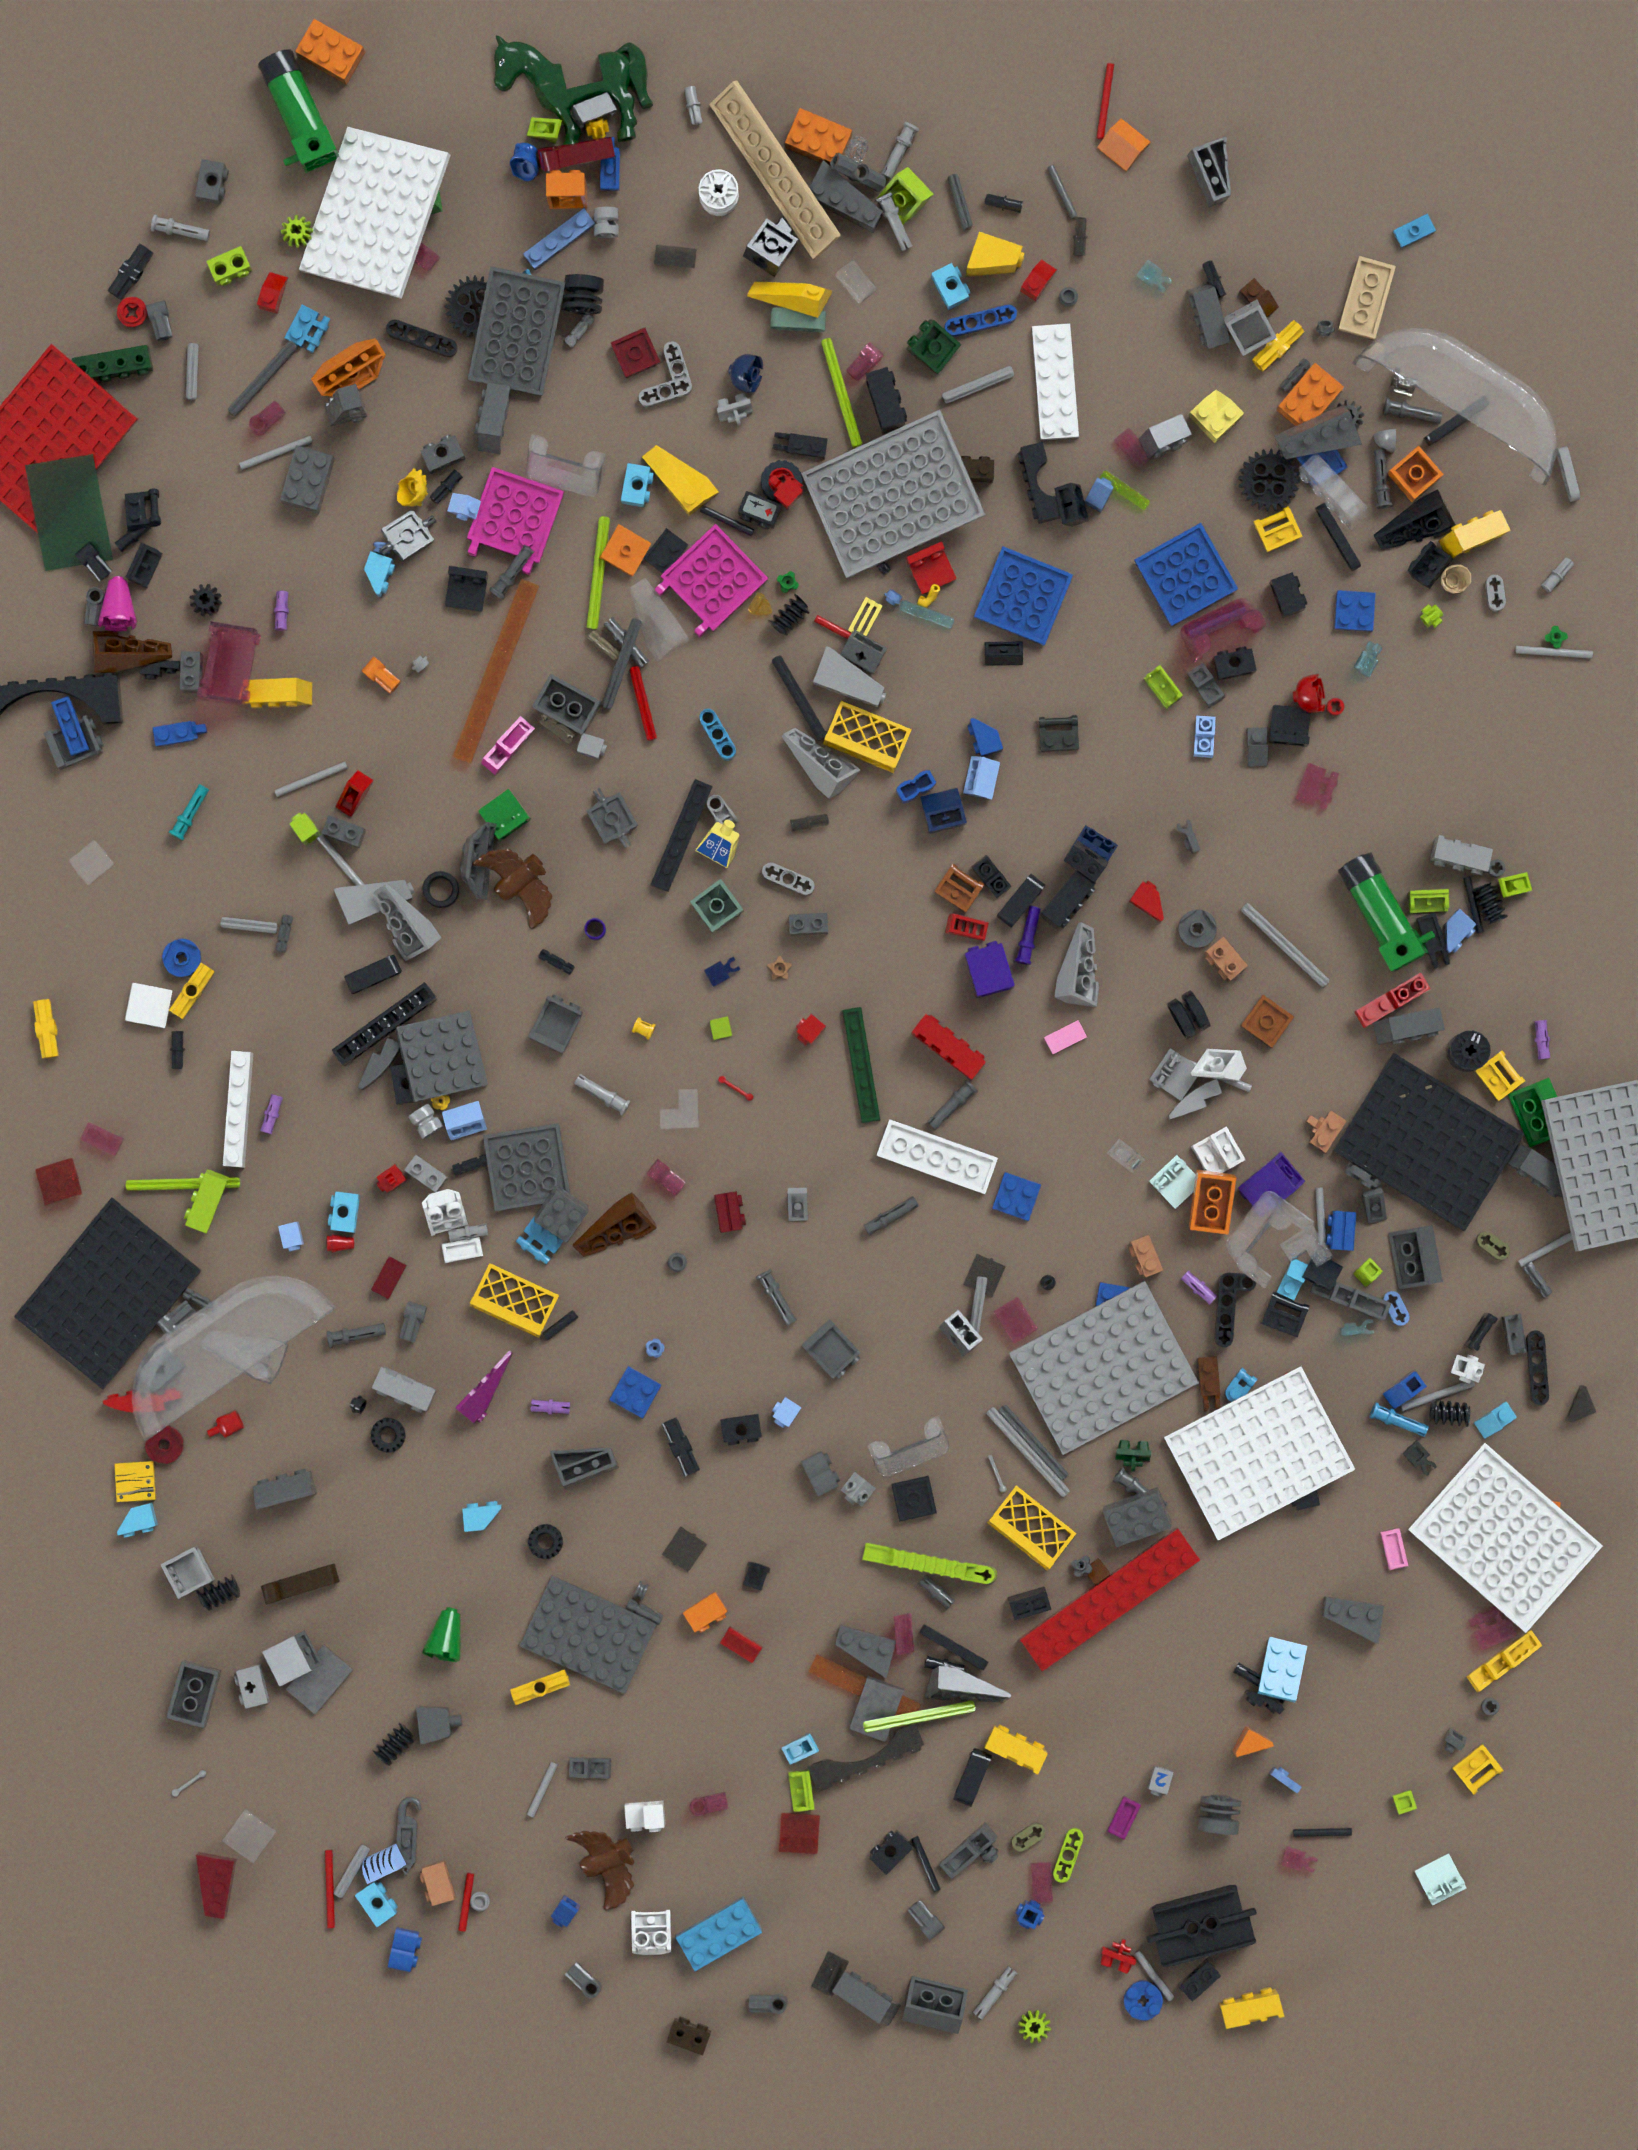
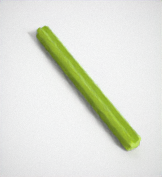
[821,338,862,448]
[587,516,610,630]
[126,1177,240,1191]
[863,1701,975,1733]

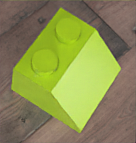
[877,167,934,225]

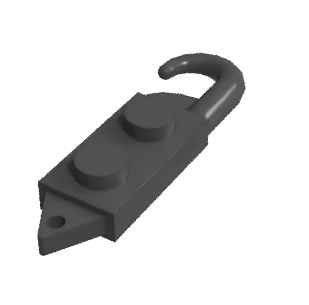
[397,1797,422,1875]

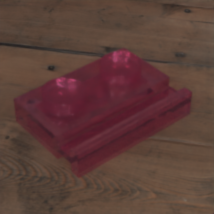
[994,1296,1038,1344]
[894,1613,914,1655]

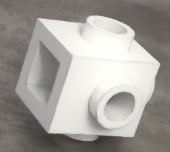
[1451,1355,1485,1384]

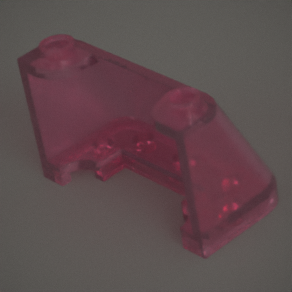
[1180,598,1266,662]
[197,621,261,705]

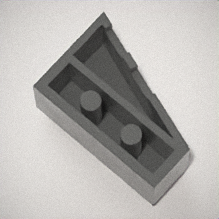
[1187,136,1231,207]
[1187,284,1230,349]
[1373,1007,1445,1045]
[1507,1144,1563,1198]
[550,1447,619,1489]
[832,1971,901,2025]

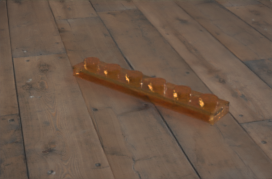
[808,1654,921,1715]

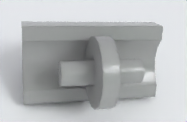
[717,393,753,426]

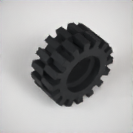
[370,1418,406,1453]
[528,1524,563,1559]

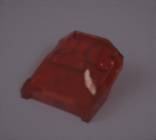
[35,1158,82,1206]

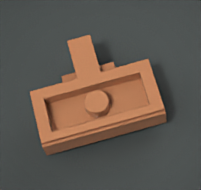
[1306,1111,1347,1153]

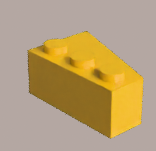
[1439,510,1511,559]
[244,678,312,708]
[984,1724,1048,1774]
[1219,1987,1285,2029]

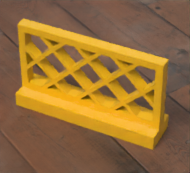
[823,701,912,773]
[470,1263,559,1338]
[987,1485,1077,1570]

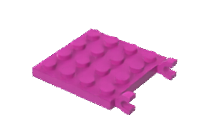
[467,467,564,576]
[655,524,768,638]

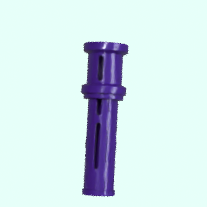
[1014,906,1041,965]

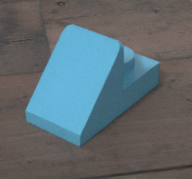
[1276,1258,1308,1301]
[1474,1401,1517,1439]
[781,1733,819,1765]

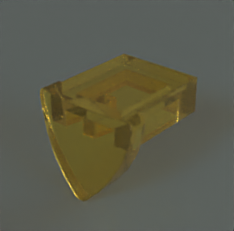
[748,592,772,616]

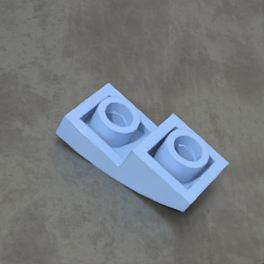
[1193,716,1216,758]

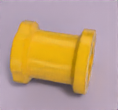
[632,1017,656,1040]

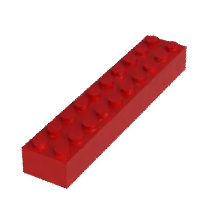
[1019,1527,1200,1672]

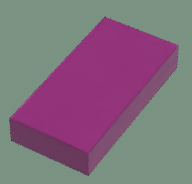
[1107,1796,1141,1840]

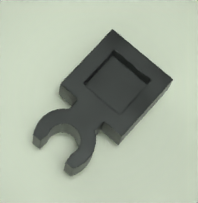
[1402,1440,1437,1475]

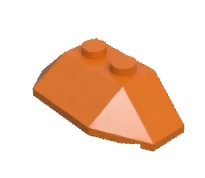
[311,338,386,397]

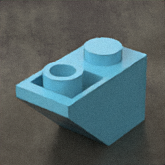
[364,551,395,597]
[462,1501,502,1532]
[117,1503,158,1538]

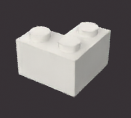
[625,1800,666,1832]

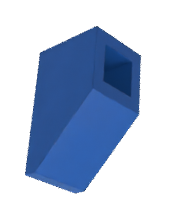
[967,718,1003,757]
[1382,1371,1427,1409]

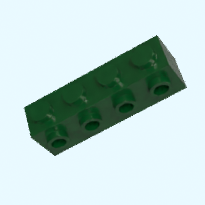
[72,345,153,382]

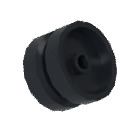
[1167,990,1211,1039]

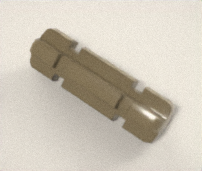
[587,631,620,661]

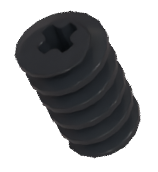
[768,594,810,636]
[1473,882,1508,924]
[1429,1400,1470,1427]
[196,1574,240,1611]
[372,1723,414,1766]

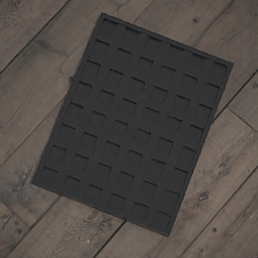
[1333,1053,1525,1232]
[14,1197,201,1390]

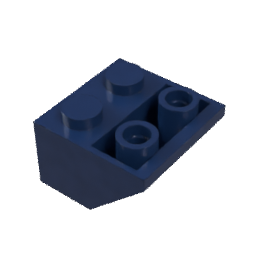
[920,788,967,834]
[1070,825,1118,861]

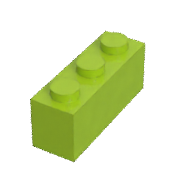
[184,1169,229,1234]

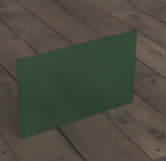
[25,454,113,571]

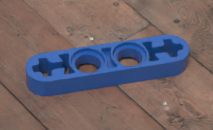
[944,305,1017,337]

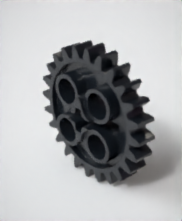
[444,275,487,338]
[1238,449,1300,512]

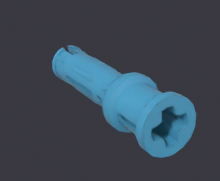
[1369,1402,1429,1437]

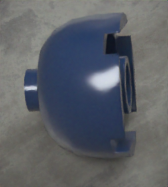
[728,354,763,393]

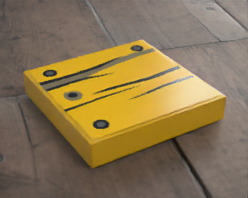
[115,1461,156,1502]

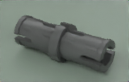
[918,1574,955,1609]

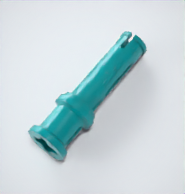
[168,784,209,841]

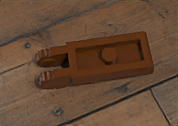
[1197,1356,1221,1412]

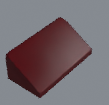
[371,1256,407,1299]

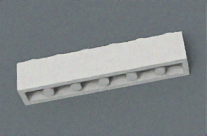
[223,1051,253,1168]

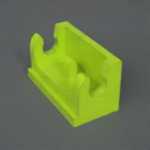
[1143,665,1183,709]
[1408,889,1449,913]
[788,1769,815,1812]

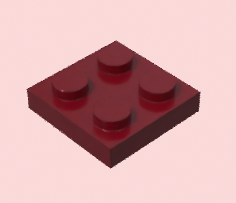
[610,328,661,378]

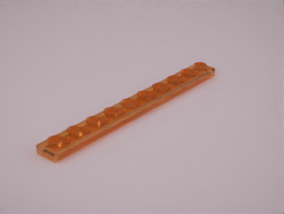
[453,579,540,764]

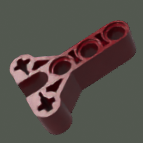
[537,137,615,172]

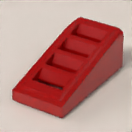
[945,914,989,941]

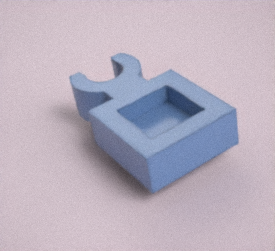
[1269,1767,1302,1793]

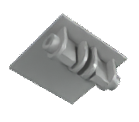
[1149,1048,1198,1101]

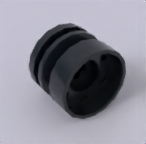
[562,274,604,315]
[1447,1030,1491,1072]

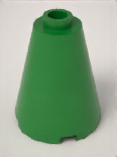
[422,1607,461,1662]

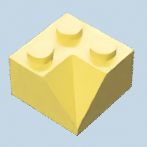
[1189,390,1244,443]

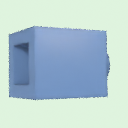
[1085,477,1114,513]
[1444,909,1476,953]

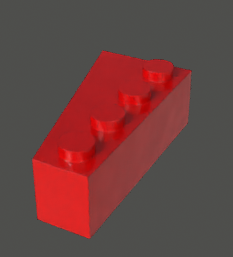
[911,1014,986,1081]

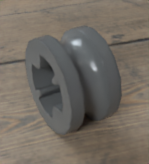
[1488,859,1506,877]
[633,1581,649,1600]
[1481,1698,1500,1715]

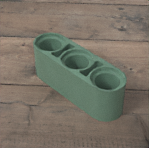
[770,307,826,332]

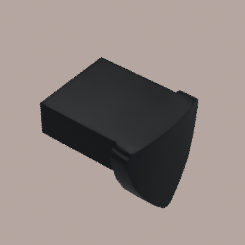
[743,1562,771,1590]

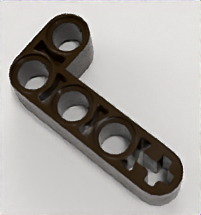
[260,1563,340,1605]

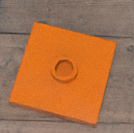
[599,524,651,577]

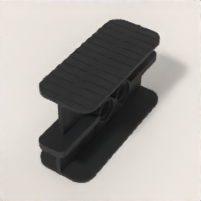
[1146,1885,1257,1967]

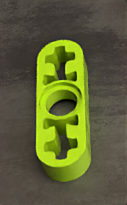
[1053,1828,1083,1883]

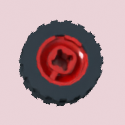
[761,460,803,504]

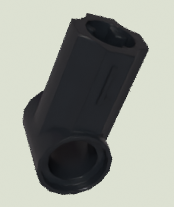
[75,541,113,581]

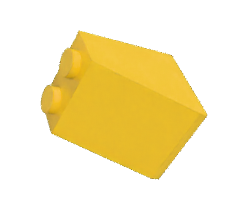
[966,232,1025,277]

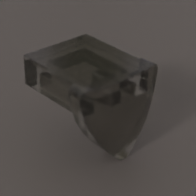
[1389,368,1417,397]

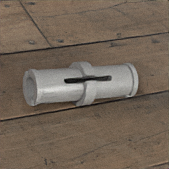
[448,1223,488,1242]

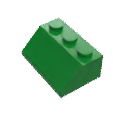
[1508,1077,1557,1147]

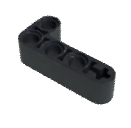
[1214,1272,1256,1347]

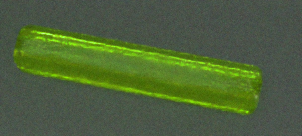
[1100,470,1150,510]

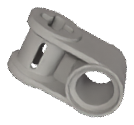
[707,795,739,824]

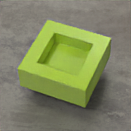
[1392,1790,1417,1815]

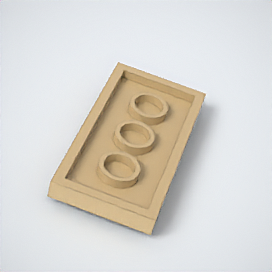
[1338,256,1396,340]

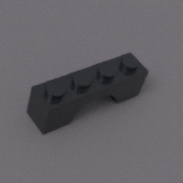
[1017,442,1061,524]

